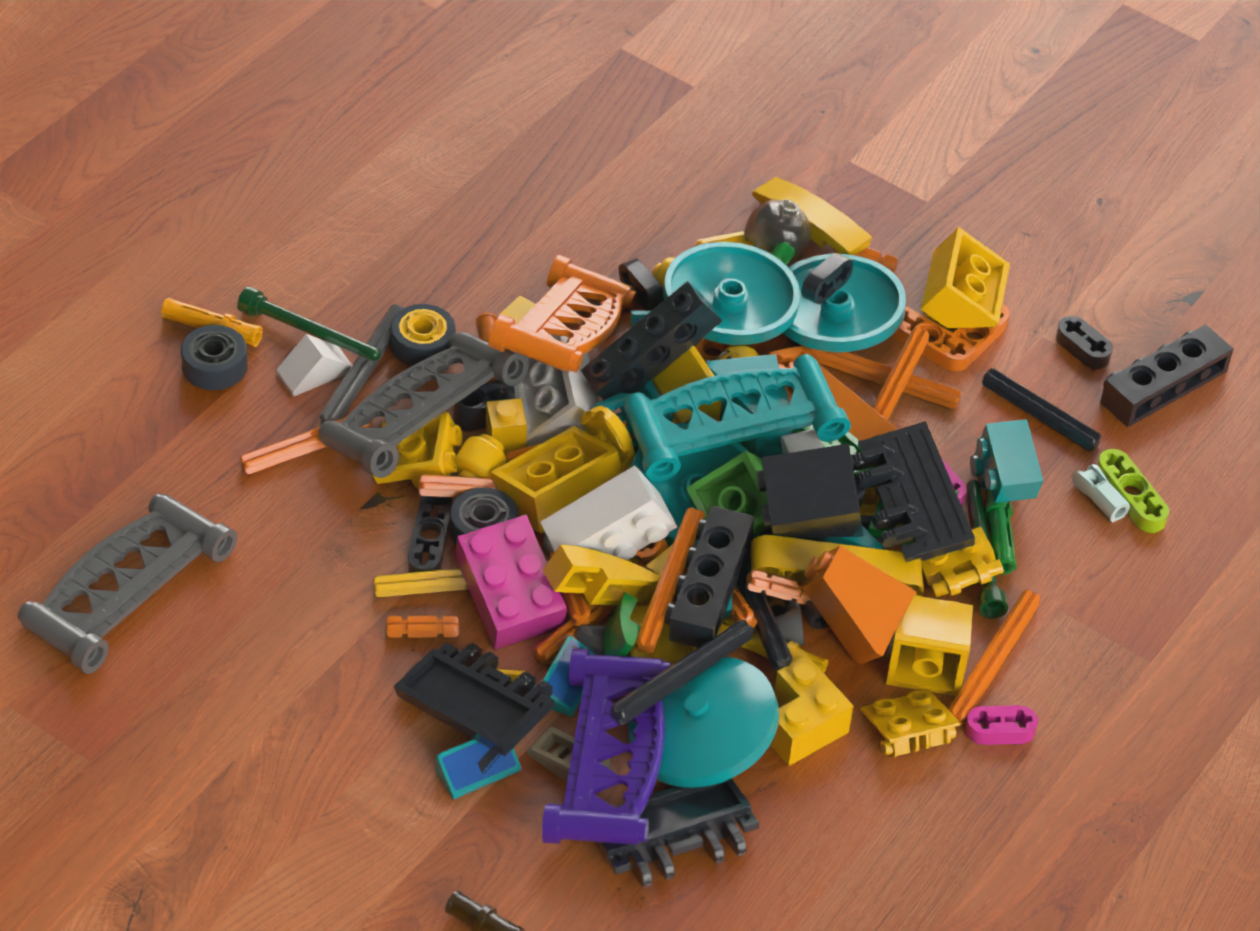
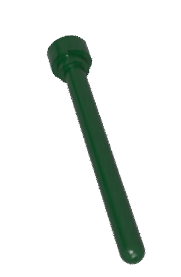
[237,286,381,361]
[966,480,1009,619]

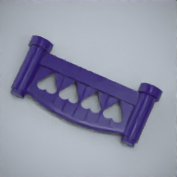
[542,648,671,845]

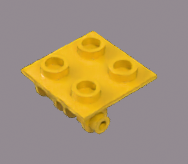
[860,690,960,758]

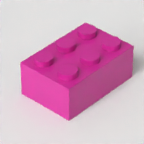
[455,515,567,650]

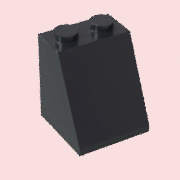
[757,444,864,538]

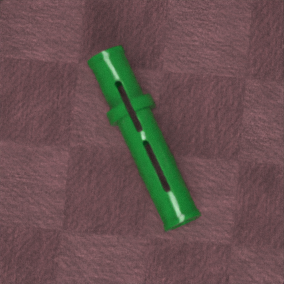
[984,482,1017,574]

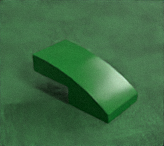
[604,592,641,657]

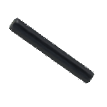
[982,368,1102,451]

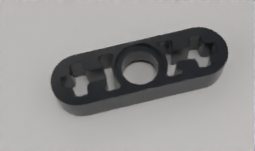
[408,496,452,573]

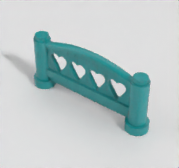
[624,354,851,481]

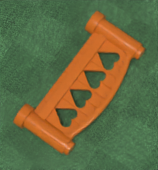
[488,255,638,373]

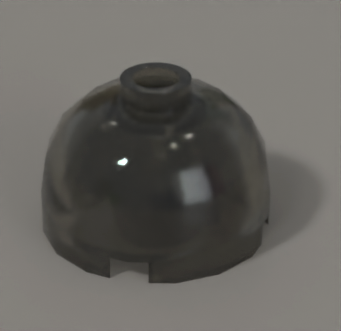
[744,199,811,261]

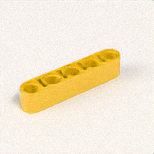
[750,535,924,596]

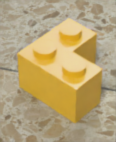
[770,655,853,766]

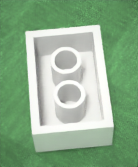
[541,466,677,560]

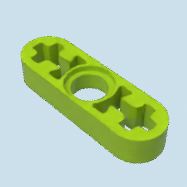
[1097,449,1169,533]

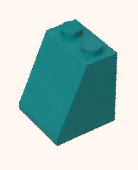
[707,354,792,460]

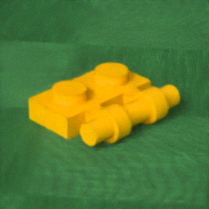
[921,526,1004,598]

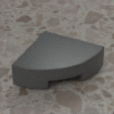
[574,625,606,655]

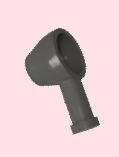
[775,598,805,646]

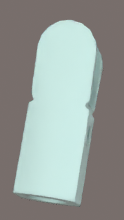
[1073,464,1130,523]

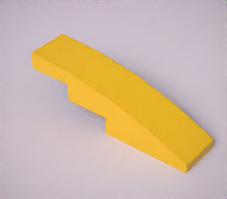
[752,177,872,255]

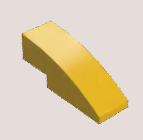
[542,544,660,606]

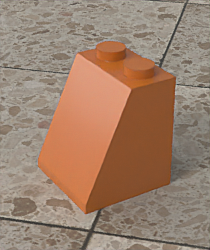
[802,546,916,665]

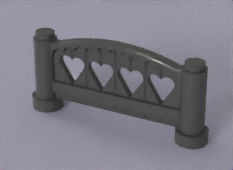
[318,332,529,478]
[18,493,237,674]

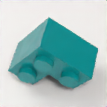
[970,419,1043,503]

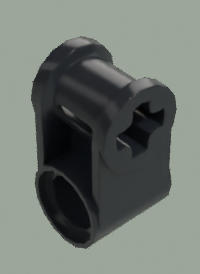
[453,381,515,432]

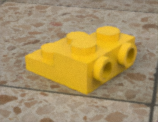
[373,412,463,488]

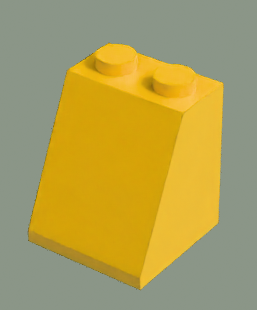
[886,595,973,696]

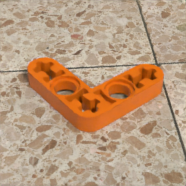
[891,304,1010,371]

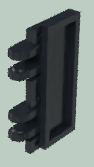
[851,421,975,562]
[393,642,556,756]
[595,778,759,887]

